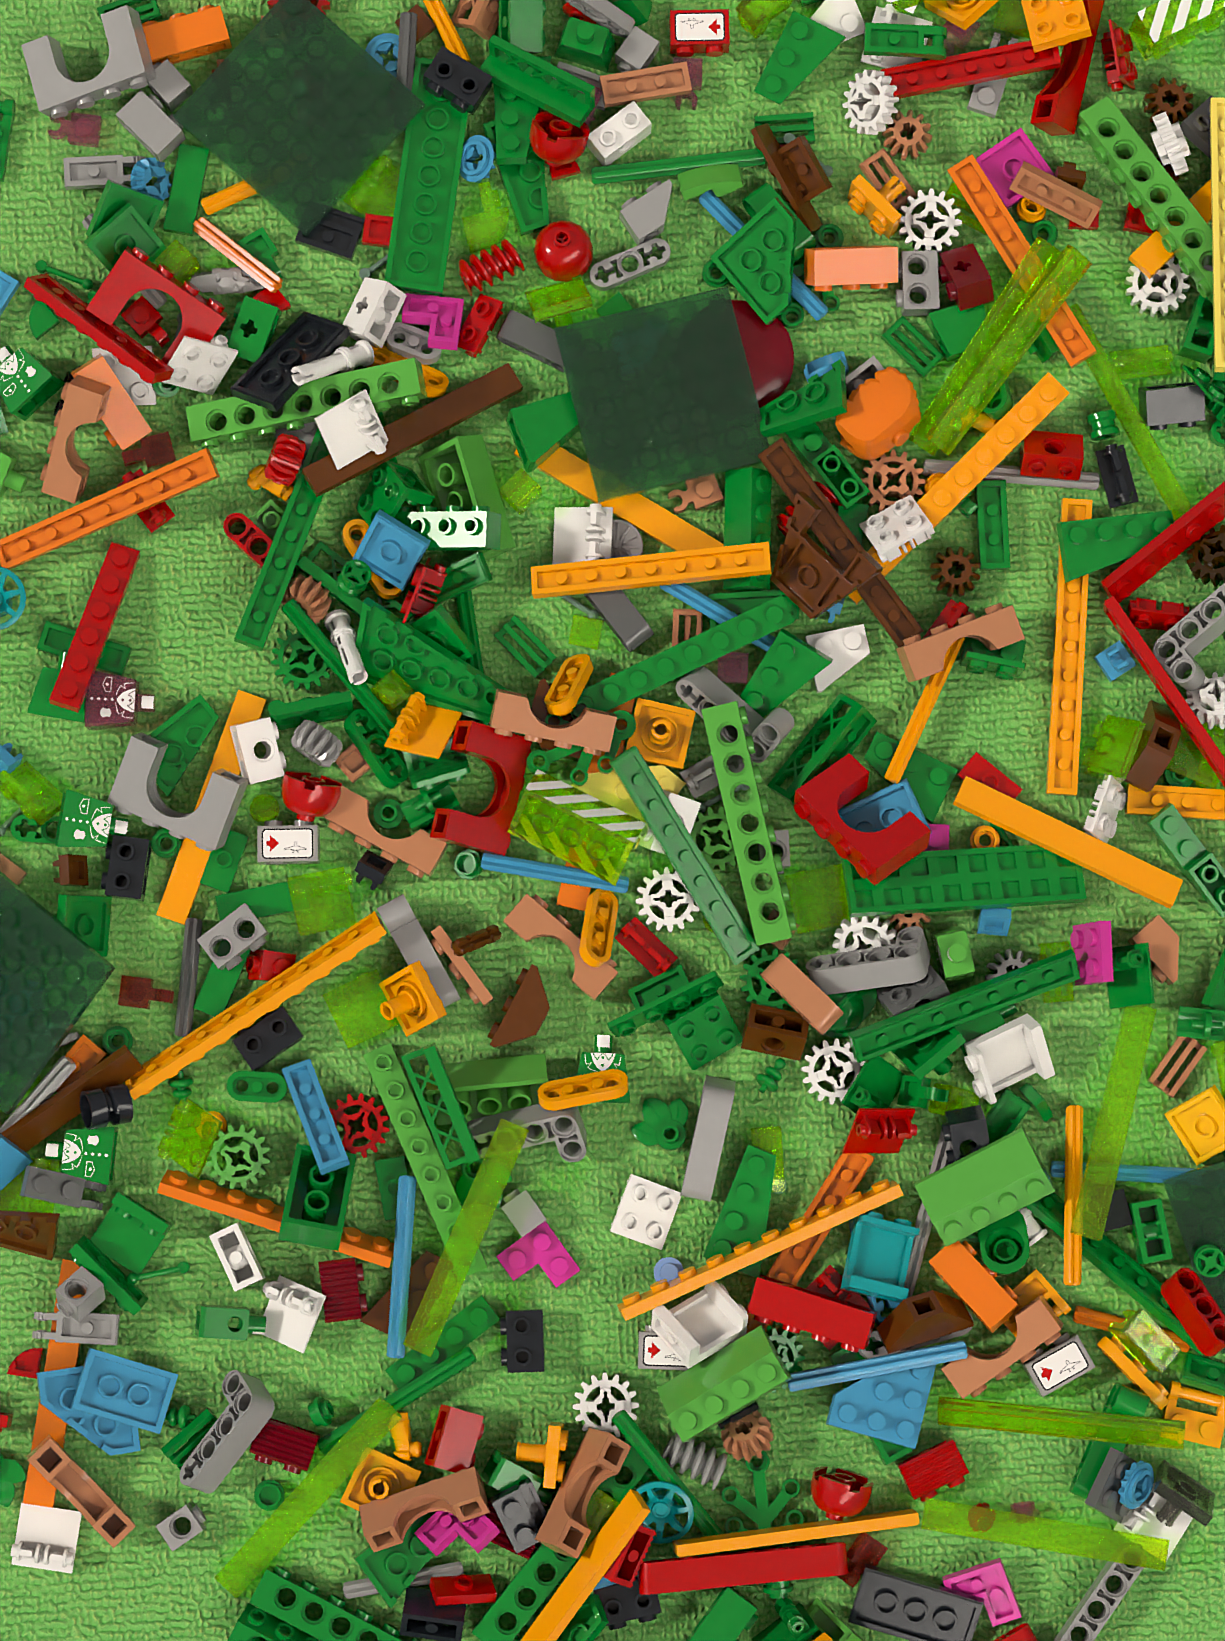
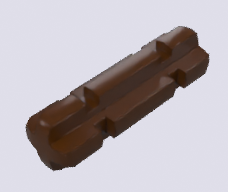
[451,925,502,956]

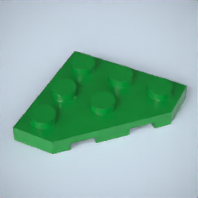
[710,197,796,325]

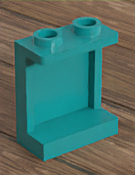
[840,1211,920,1303]

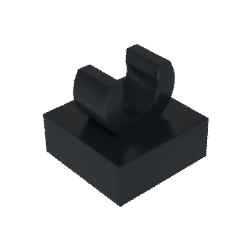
[354,850,394,891]

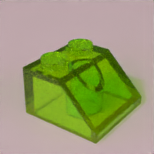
[1081,715,1146,783]

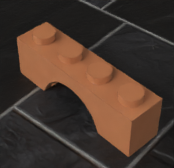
[40,375,111,504]
[896,602,1025,682]
[489,688,617,755]
[324,786,448,879]
[503,894,618,1001]
[941,1294,1063,1399]
[535,1428,631,1559]
[26,1435,136,1548]
[359,1466,490,1552]

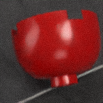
[529,111,590,167]
[534,220,593,282]
[281,771,342,822]
[811,1466,874,1521]

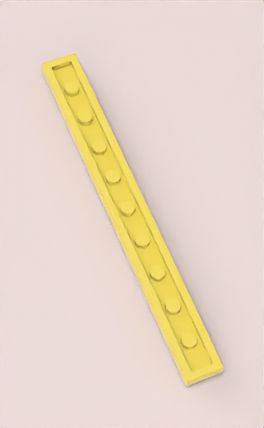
[1210,97,1225,372]

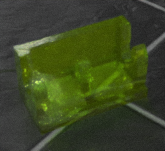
[1107,1309,1181,1373]

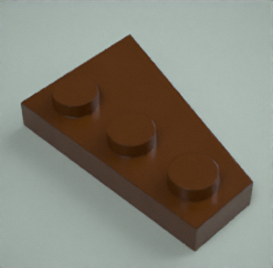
[0,1210,60,1261]
[360,1251,453,1347]

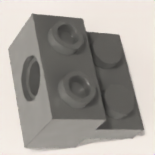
[876,965,950,1017]

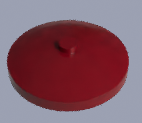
[676,300,794,419]

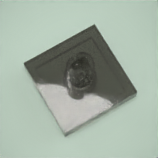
[1154,1460,1215,1527]

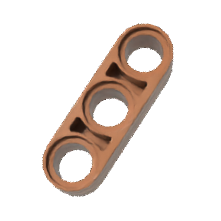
[760,953,844,1035]

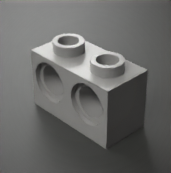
[896,250,940,316]
[197,903,269,971]

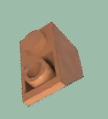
[1128,915,1179,985]

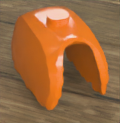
[835,366,921,461]

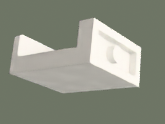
[964,1013,1055,1105]
[651,1281,748,1369]

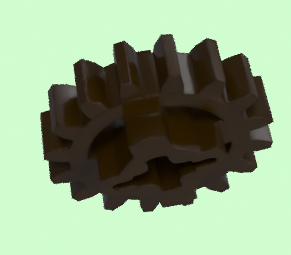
[1187,525,1225,587]

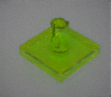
[524,277,593,335]

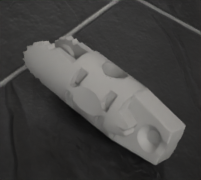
[189,267,265,295]

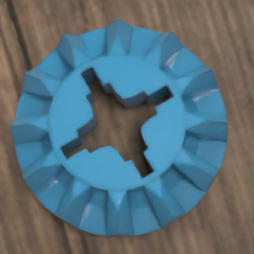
[365,33,399,81]
[460,135,496,183]
[130,157,172,201]
[1118,1460,1154,1509]

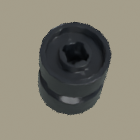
[80,1084,133,1130]

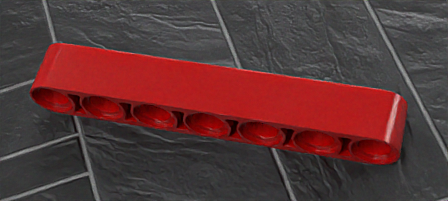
[638,1542,849,1595]

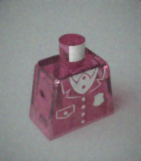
[85,671,156,731]

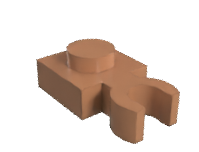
[668,471,724,514]

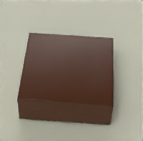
[395,4,436,45]

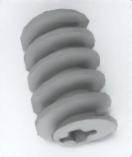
[661,1433,727,1491]

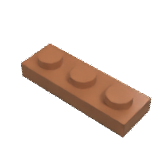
[599,61,692,108]
[1009,161,1103,229]
[430,925,494,1007]

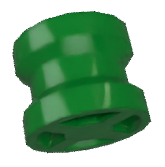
[1086,410,1120,441]
[337,559,372,597]
[1193,1244,1225,1277]

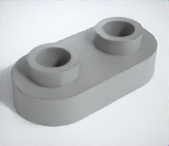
[385,322,442,365]

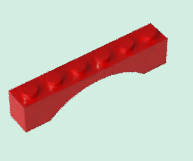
[1030,0,1104,136]

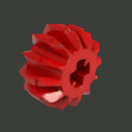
[264,433,306,486]

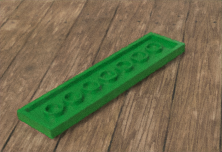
[384,57,475,296]

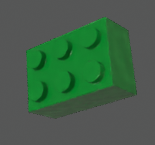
[278,1143,357,1251]

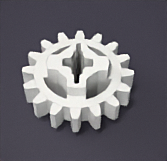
[843,70,899,135]
[1150,111,1191,176]
[898,188,962,253]
[1124,256,1190,317]
[1185,672,1225,729]
[636,867,699,933]
[832,915,897,953]
[801,1039,865,1105]
[573,1372,639,1437]

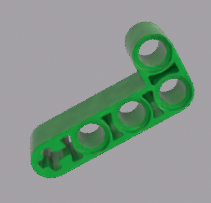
[1069,1383,1150,1499]

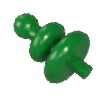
[756,1058,786,1093]
[168,1070,194,1111]
[164,1404,197,1430]

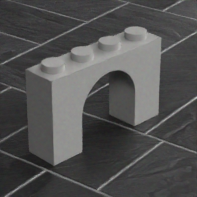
[21,5,156,119]
[107,732,249,851]

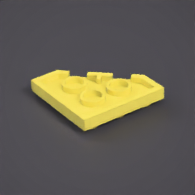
[562,765,686,854]

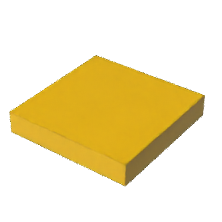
[1164,1084,1225,1166]

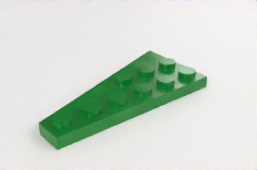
[356,597,509,723]

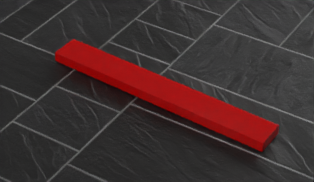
[1103,596,1225,788]

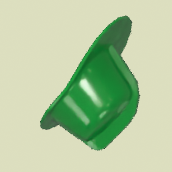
[824,988,877,1039]
[978,1210,1030,1274]

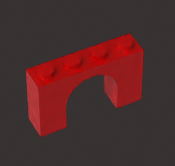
[86,246,228,365]
[430,720,532,856]
[793,753,931,886]

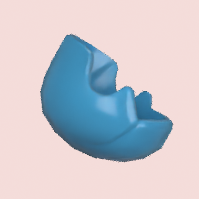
[803,351,849,383]

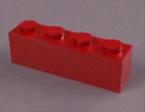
[747,1274,878,1352]

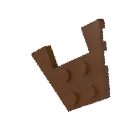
[770,492,883,619]

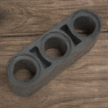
[496,310,586,375]
[584,590,654,652]

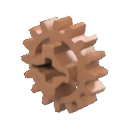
[861,449,925,512]

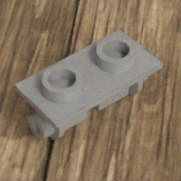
[680,755,745,799]

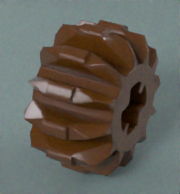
[1143,77,1194,124]
[930,547,980,597]

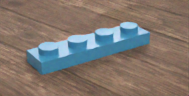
[282,1059,350,1175]

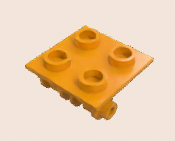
[384,692,463,759]

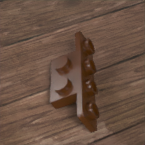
[751,123,832,233]

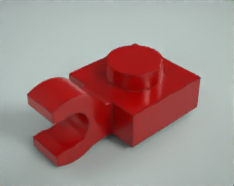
[120,296,171,348]

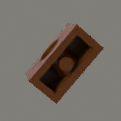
[741,1003,809,1061]

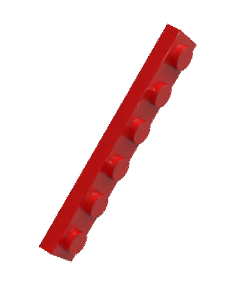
[881,40,1061,99]
[24,273,174,384]
[1101,481,1225,603]
[49,542,140,713]

